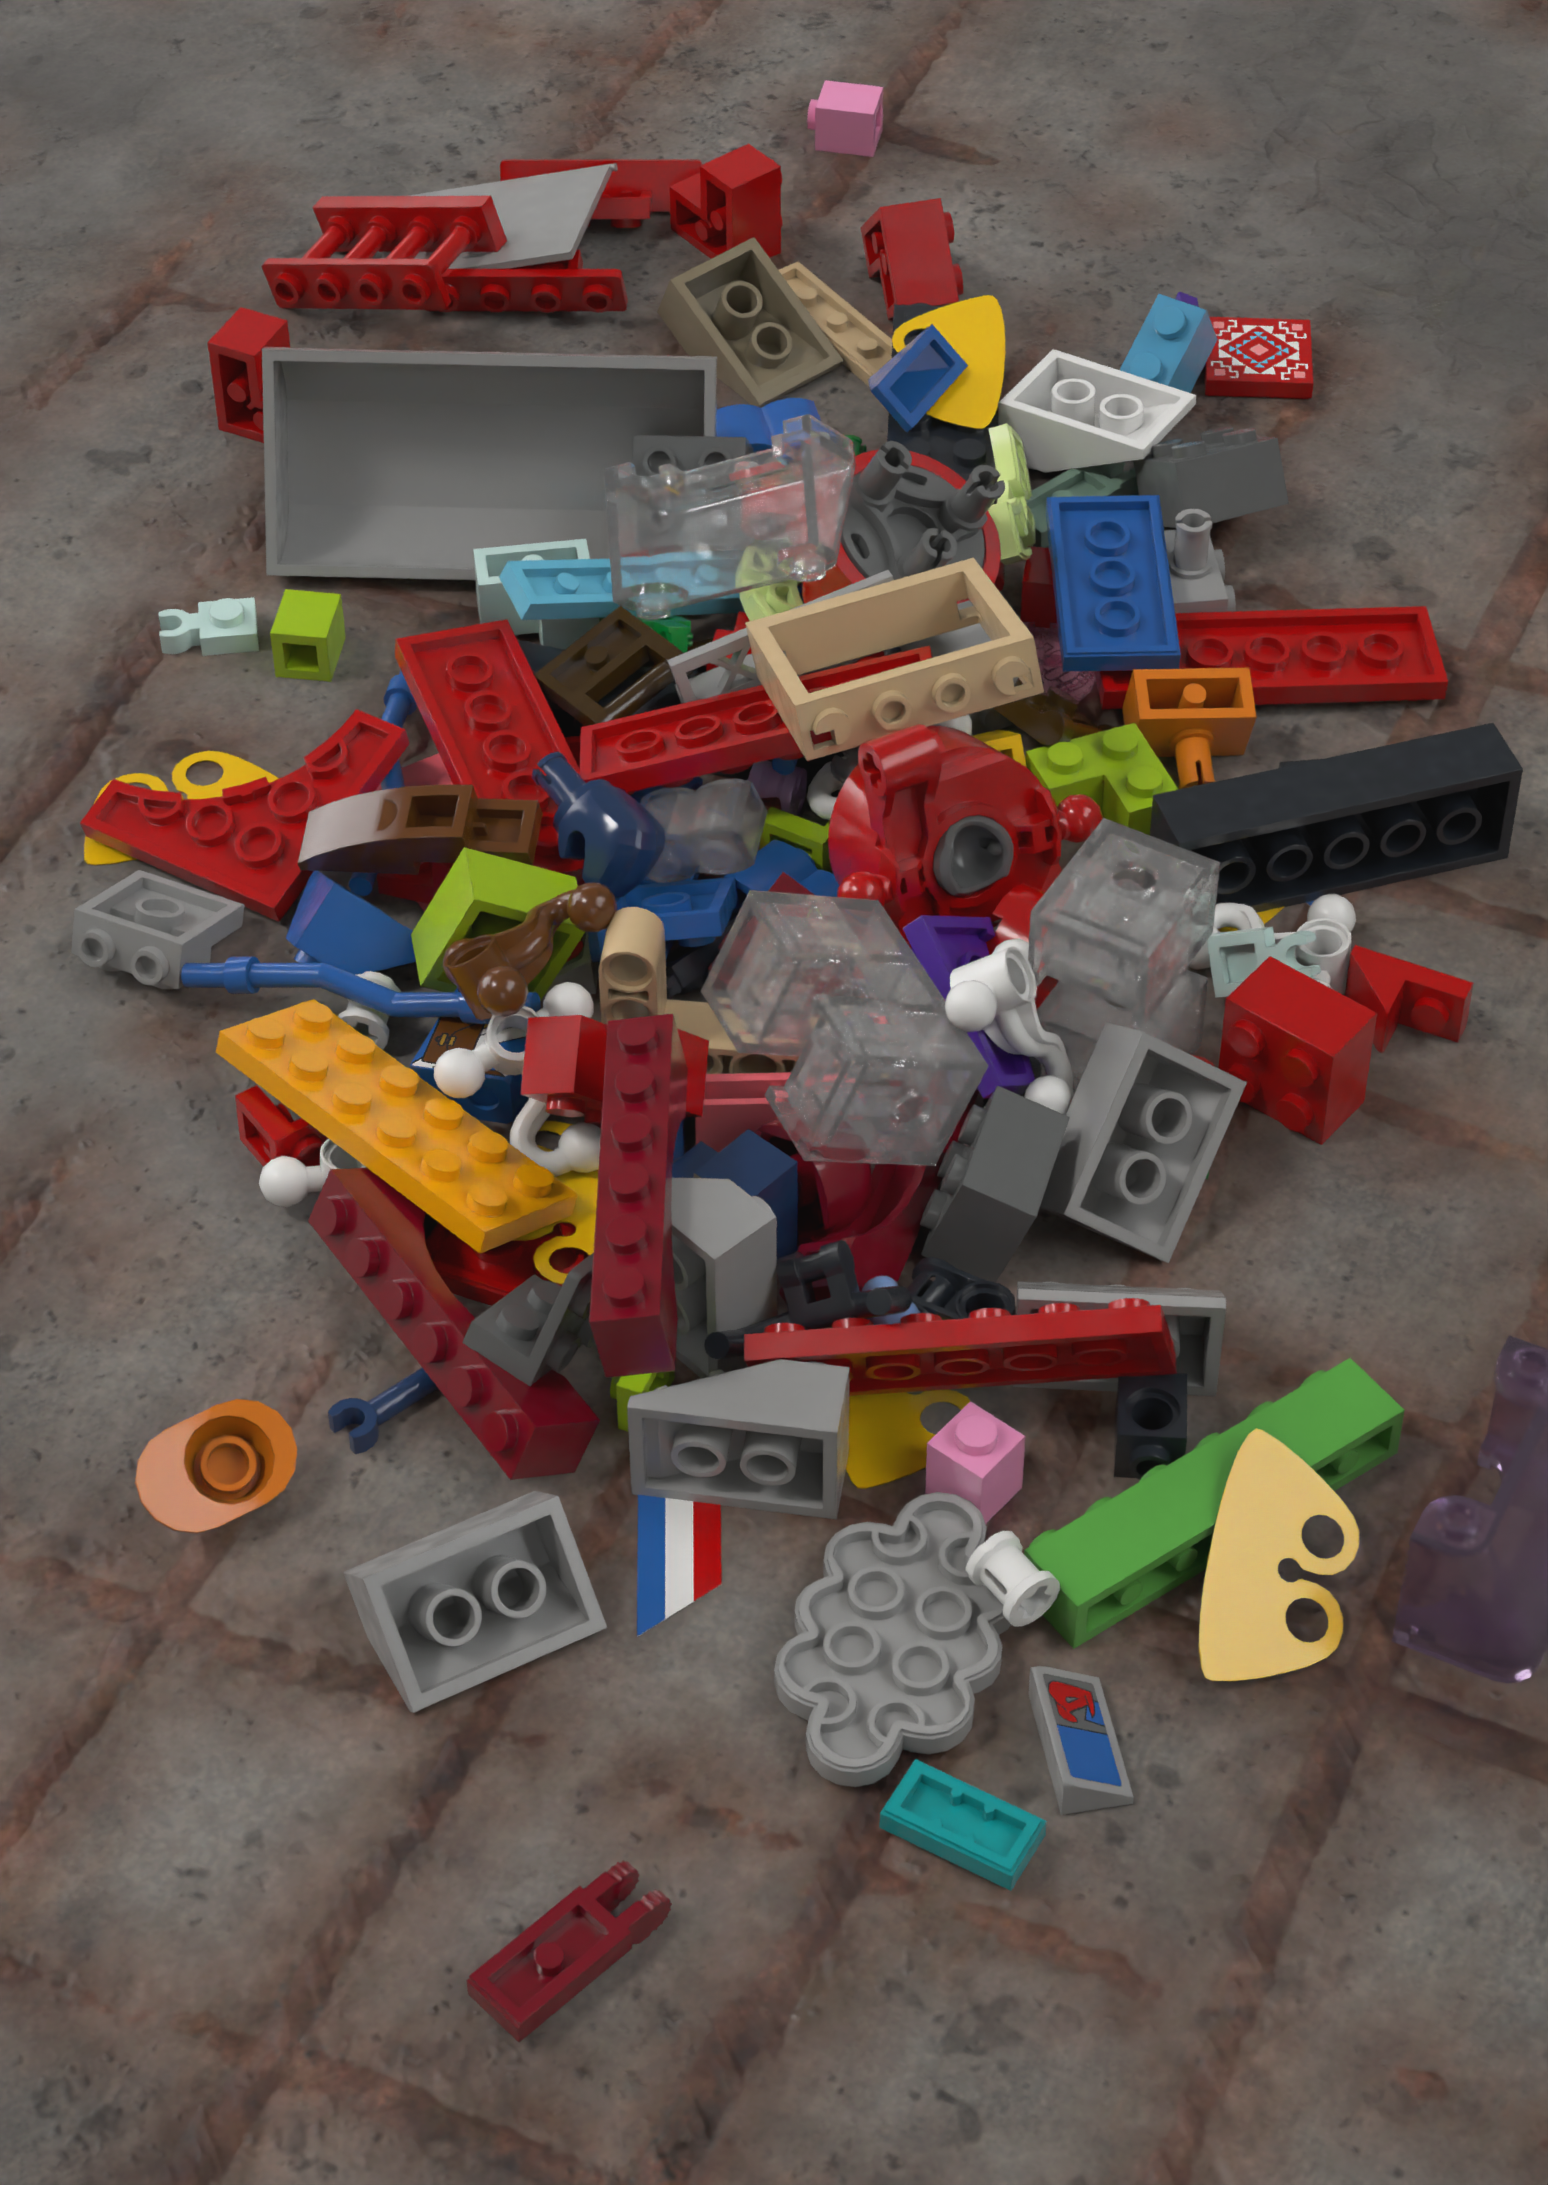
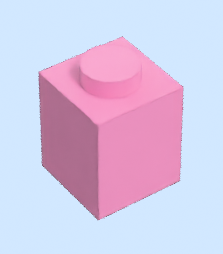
[807,80,883,157]
[925,1401,1025,1524]

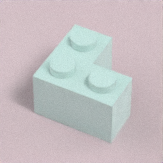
[473,539,599,650]

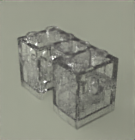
[1028,818,1220,1094]
[701,890,989,1166]

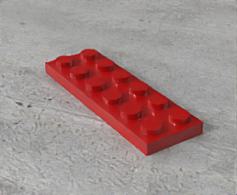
[1094,606,1448,709]
[395,619,586,886]
[580,645,933,796]
[744,1298,1177,1396]

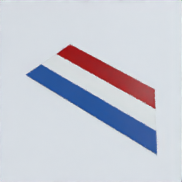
[637,1495,722,1637]

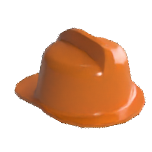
[135,1399,297,1534]

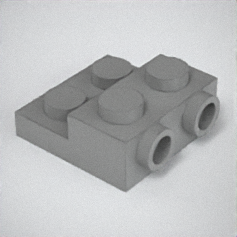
[71,870,244,989]

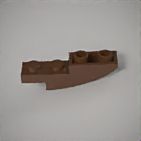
[298,785,543,875]

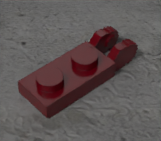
[466,1860,672,2043]

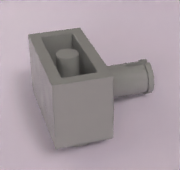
[1164,509,1236,613]

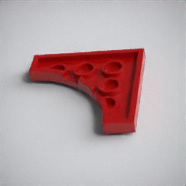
[80,709,410,922]

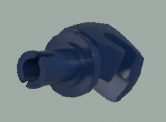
[532,752,666,898]

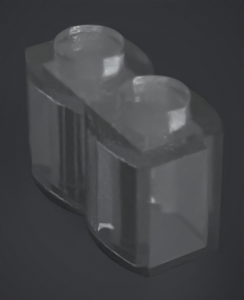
[640,779,767,883]

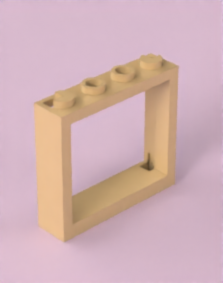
[745,558,1044,761]

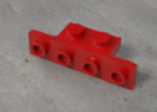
[500,159,702,228]
[426,250,628,313]

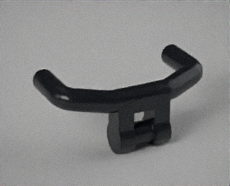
[704,1240,912,1359]

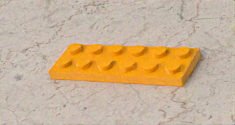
[216,999,578,1254]

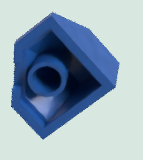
[286,871,416,975]

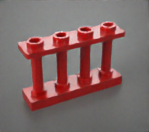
[262,196,507,310]

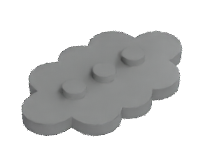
[774,1492,1011,1787]

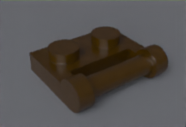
[534,606,693,726]
[993,678,1117,747]

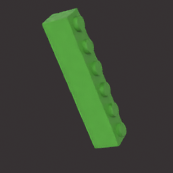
[1024,1358,1405,1649]

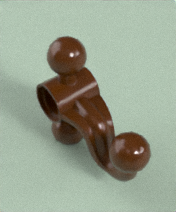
[443,883,617,1020]

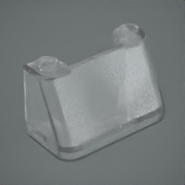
[604,414,856,620]

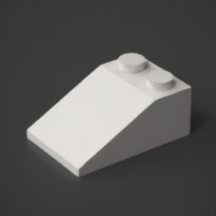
[999,349,1196,473]

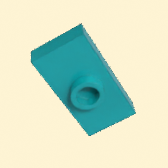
[880,1759,1047,1891]

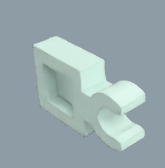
[158,597,259,656]
[1206,926,1321,998]

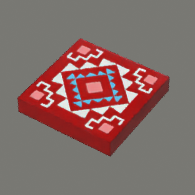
[1205,317,1314,399]

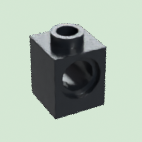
[1114,1373,1187,1480]

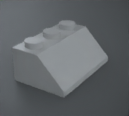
[1040,1022,1247,1263]
[671,1178,778,1379]
[1013,1281,1226,1396]
[343,1491,607,1713]

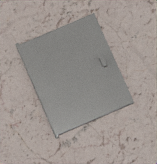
[381,163,618,269]

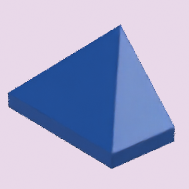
[868,324,968,432]

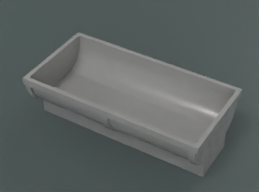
[262,347,717,580]

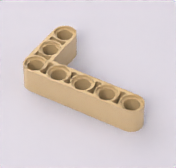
[599,907,903,1101]

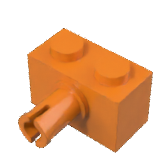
[1122,668,1257,789]

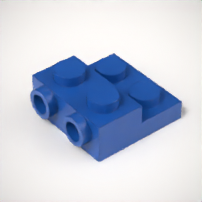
[588,877,738,963]

